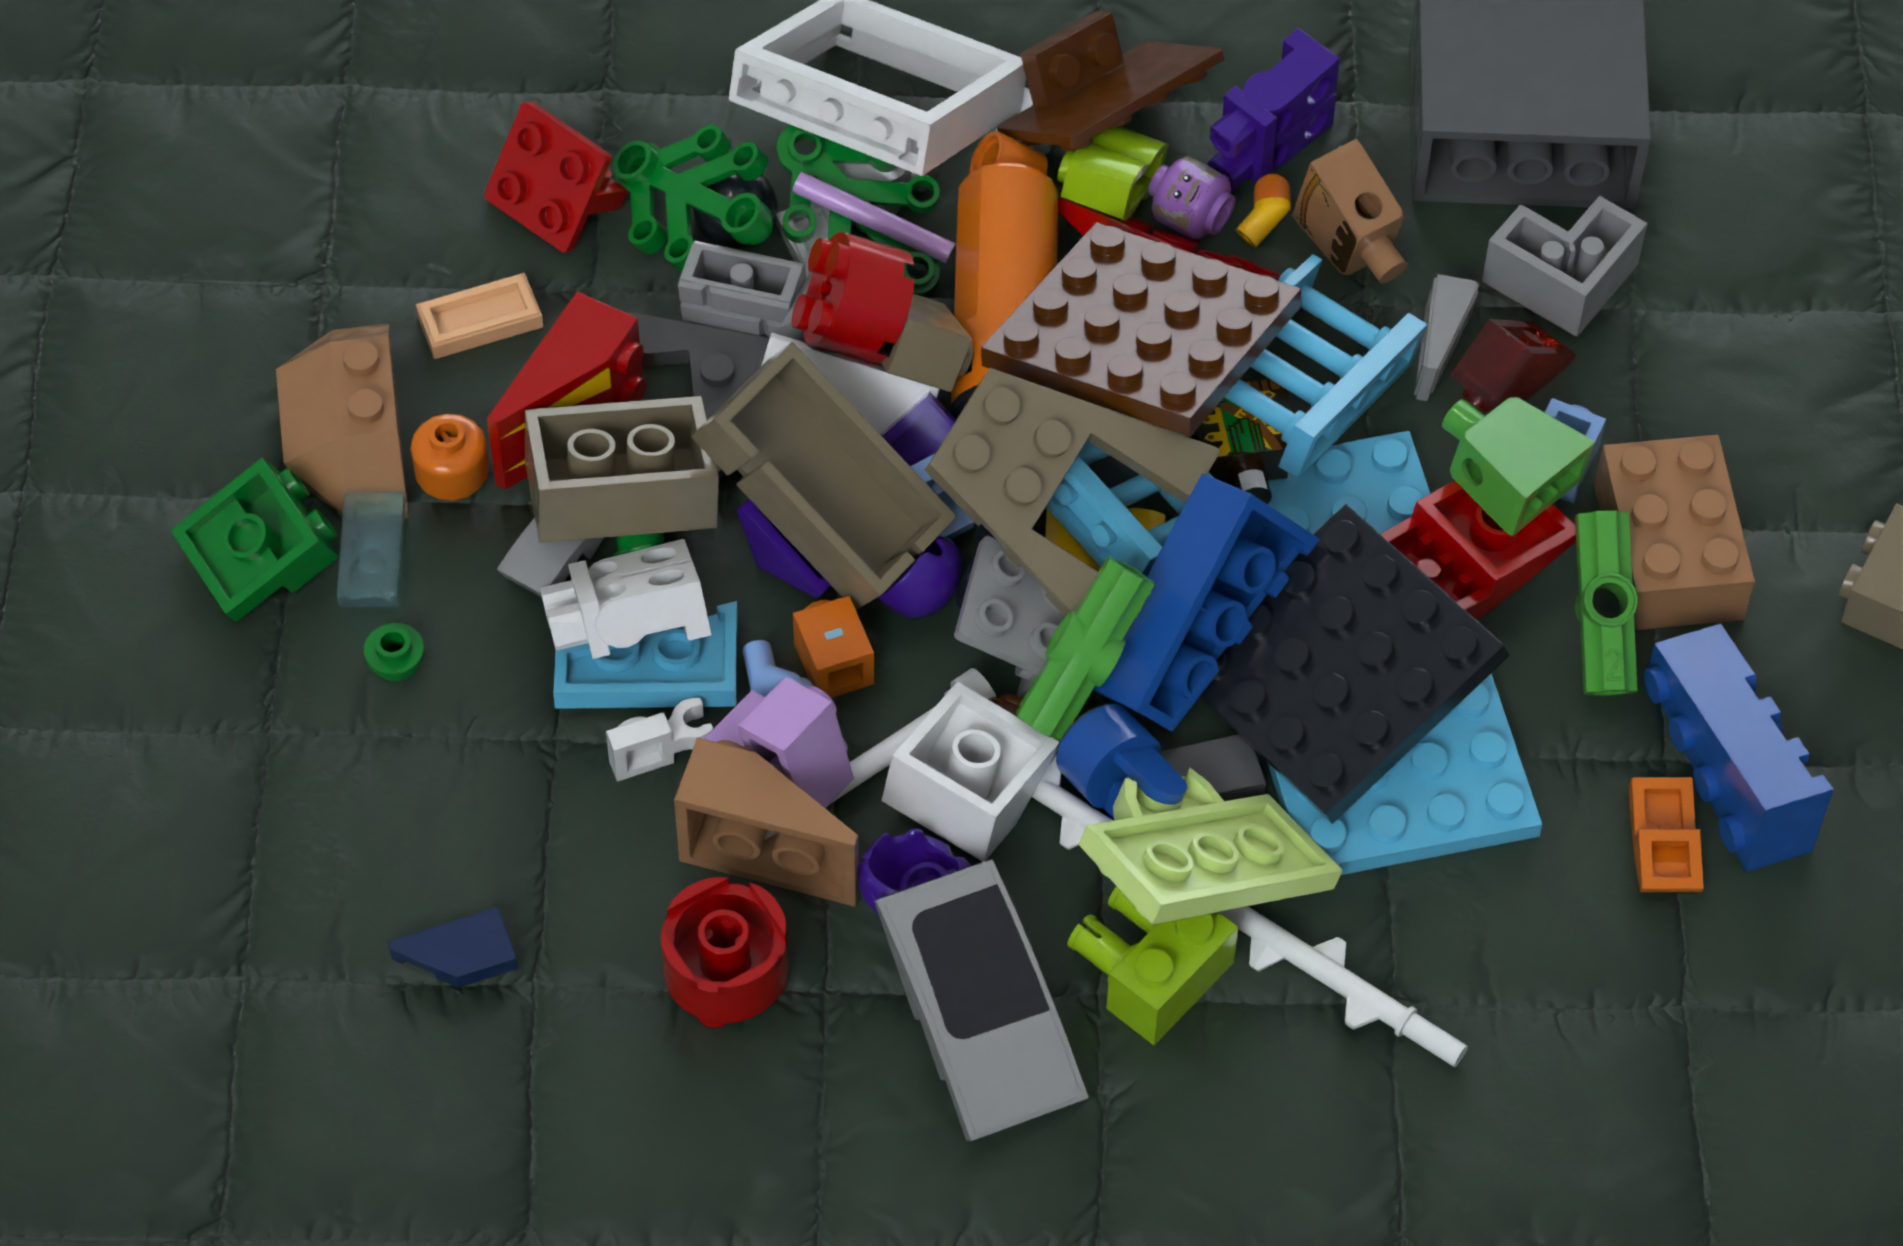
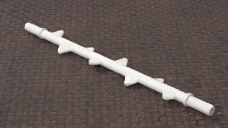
[1032,754,1468,1067]

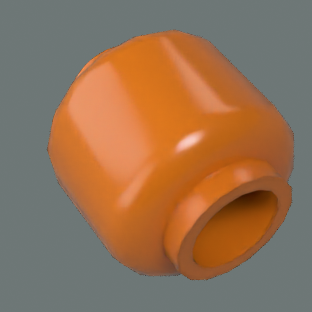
[410,413,490,501]

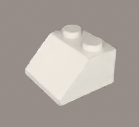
[882,681,1060,862]

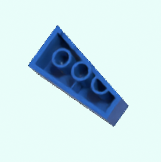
[1093,473,1320,732]
[1644,623,1834,872]

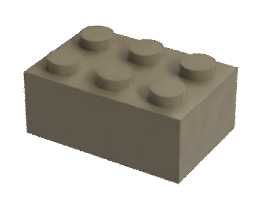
[525,396,719,543]

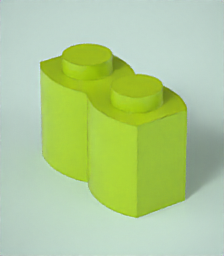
[1057,126,1169,221]

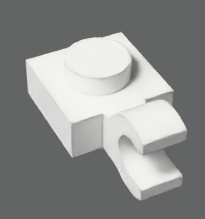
[606,698,713,782]

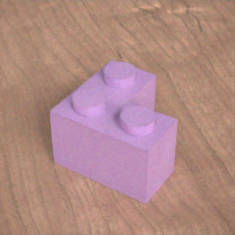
[705,676,854,808]

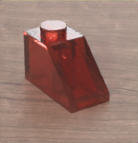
[1450,319,1576,412]

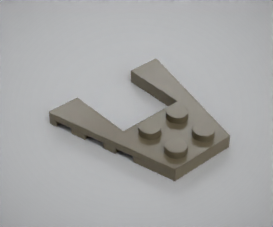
[925,368,1221,615]

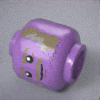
[1148,156,1236,240]

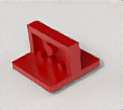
[484,101,628,253]

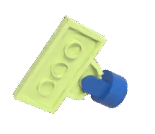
[1056,704,1343,925]

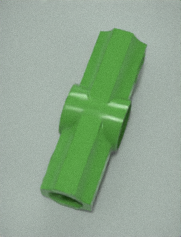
[1574,510,1638,696]
[1016,555,1155,741]

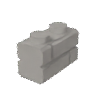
[678,241,806,337]

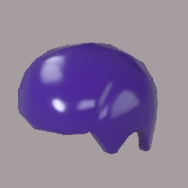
[878,536,962,619]

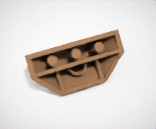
[276,324,409,525]

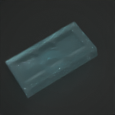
[337,492,406,607]

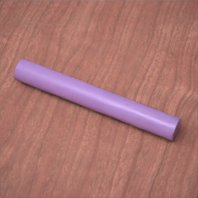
[792,171,956,264]

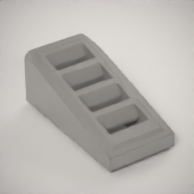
[1414,274,1479,401]

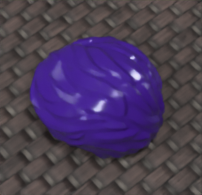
[858,829,971,915]

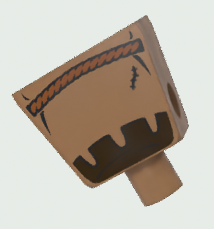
[1292,138,1408,284]

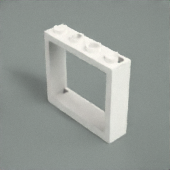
[729,0,1026,176]

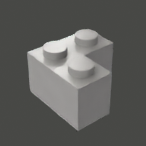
[1482,196,1648,337]

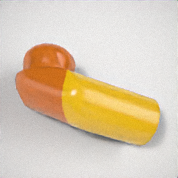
[1235,173,1291,248]

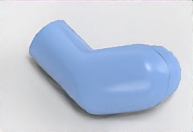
[742,640,813,697]

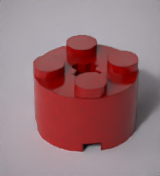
[791,232,914,364]
[661,877,788,1028]

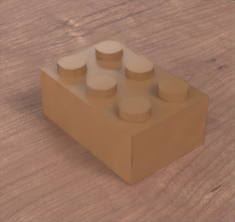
[1594,435,1755,630]

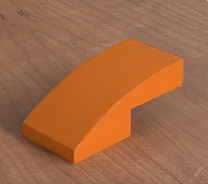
[1628,777,1704,892]

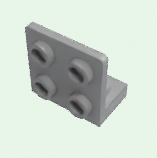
[954,536,1067,698]

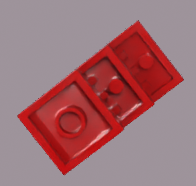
[1381,481,1576,620]

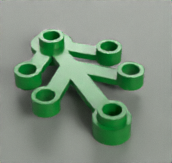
[612,124,773,273]
[777,125,940,298]

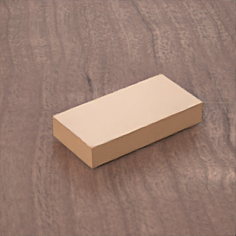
[416,273,543,359]

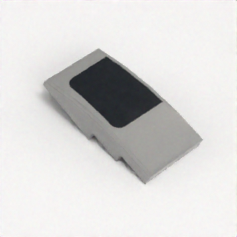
[874,859,1089,1141]

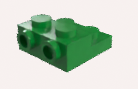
[170,457,339,622]

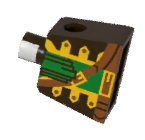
[1186,379,1289,504]

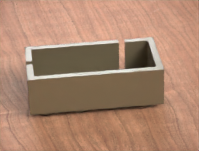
[691,342,957,610]

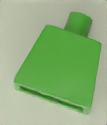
[1442,397,1595,536]

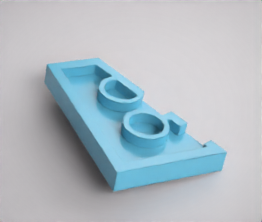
[553,601,738,709]

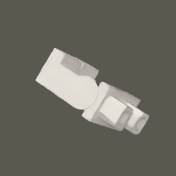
[540,539,712,659]

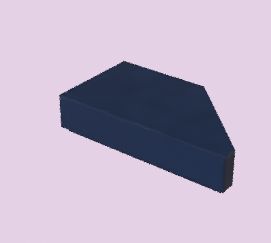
[387,907,518,988]

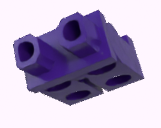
[1208,28,1340,192]

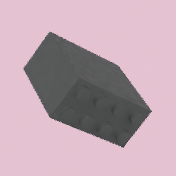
[1409,0,1651,209]

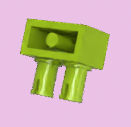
[1067,886,1239,1045]

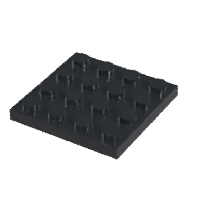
[1200,504,1510,824]

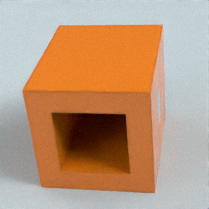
[793,596,874,698]

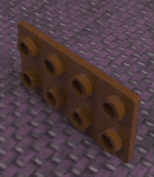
[997,11,1225,151]

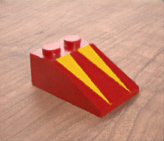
[487,292,647,490]

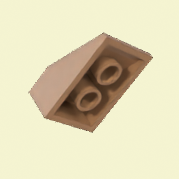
[674,738,859,907]

